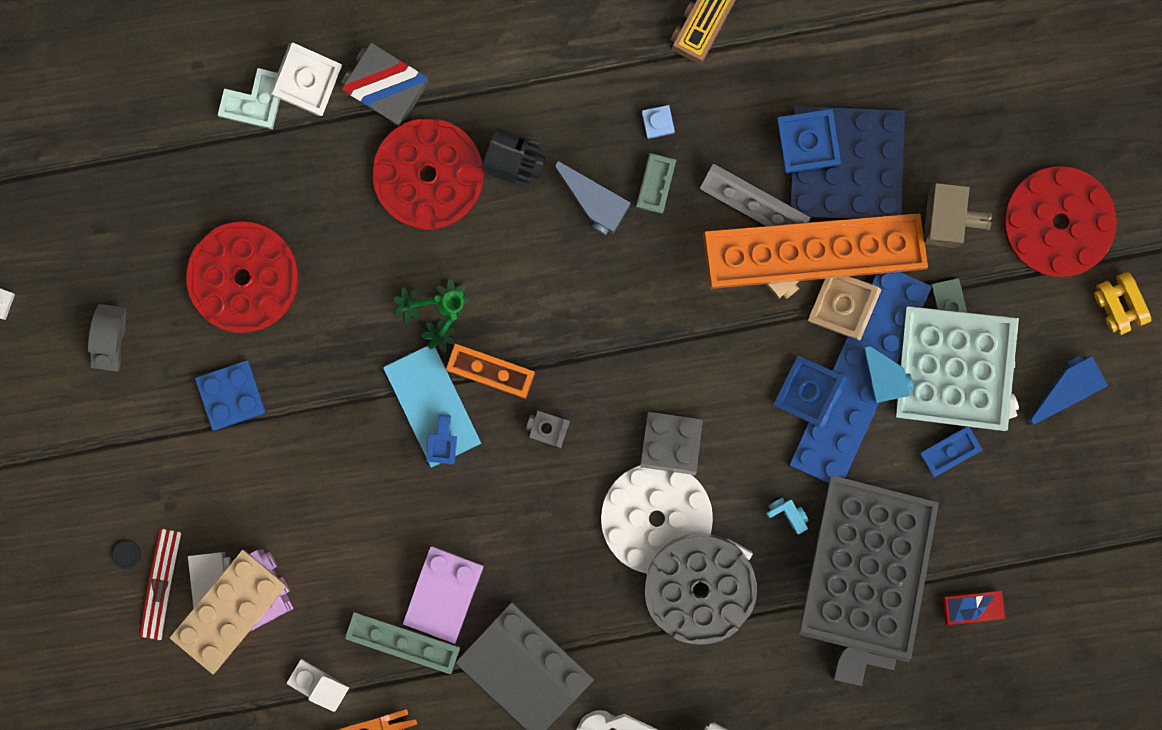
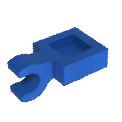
[426,415,457,464]

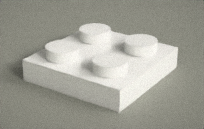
[270,42,342,116]

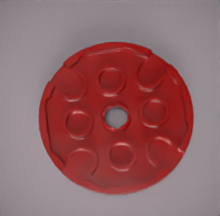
[373,119,484,230]
[1004,166,1117,278]
[186,222,299,333]

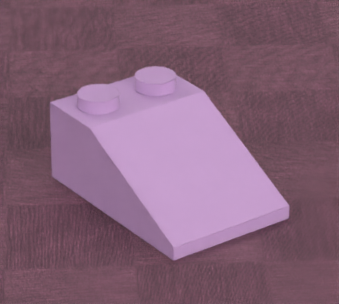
[403,546,485,644]

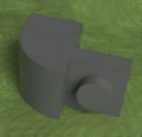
[88,304,126,372]
[832,646,896,686]

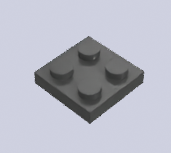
[640,412,703,475]

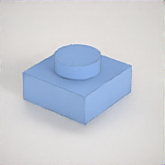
[642,105,675,139]

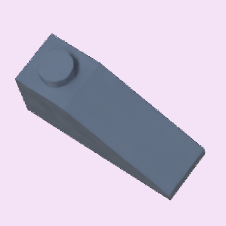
[555,161,630,235]

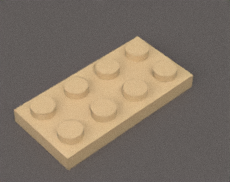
[170,550,287,674]

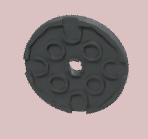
[644,533,757,645]

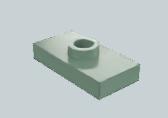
[636,153,676,214]
[931,278,967,312]

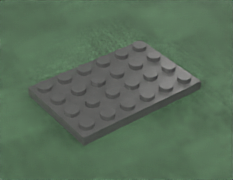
[798,475,939,662]

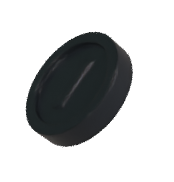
[112,541,141,569]

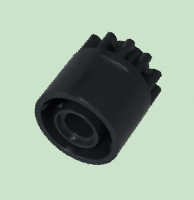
[482,127,546,188]

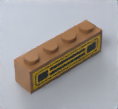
[670,0,736,65]

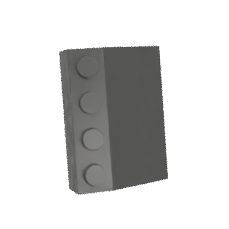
[456,601,594,730]

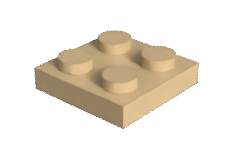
[808,277,881,341]

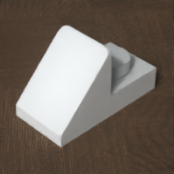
[286,659,350,712]

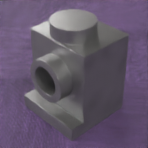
[526,411,570,448]

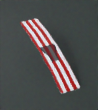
[140,529,181,640]

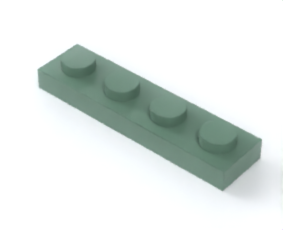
[345,612,460,674]

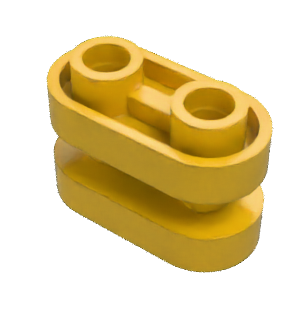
[1094,271,1151,335]

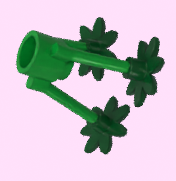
[393,279,469,353]

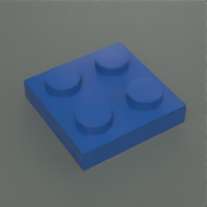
[777,109,841,174]
[773,356,848,429]
[195,360,267,431]

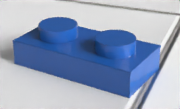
[919,426,982,477]

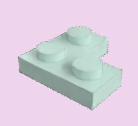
[218,68,280,130]

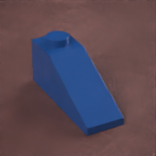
[1027,355,1108,425]

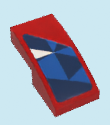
[942,591,1005,625]

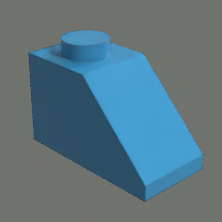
[864,346,913,403]

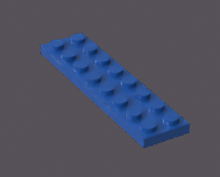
[789,272,932,483]

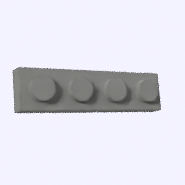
[700,164,810,226]

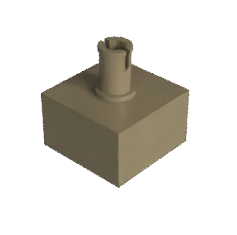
[924,183,992,248]

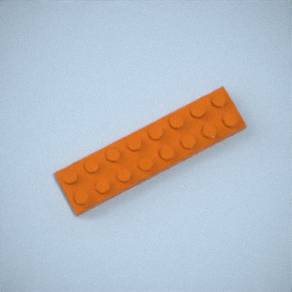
[703,213,928,289]

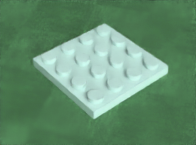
[896,306,1019,431]

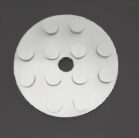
[601,465,713,573]

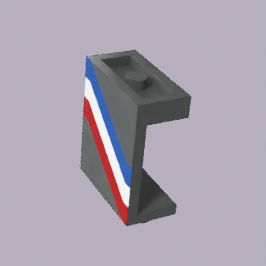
[341,43,429,127]

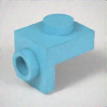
[765,497,809,534]

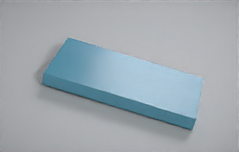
[383,346,482,468]

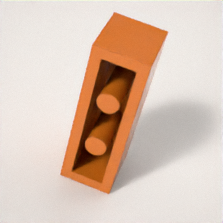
[446,344,535,399]

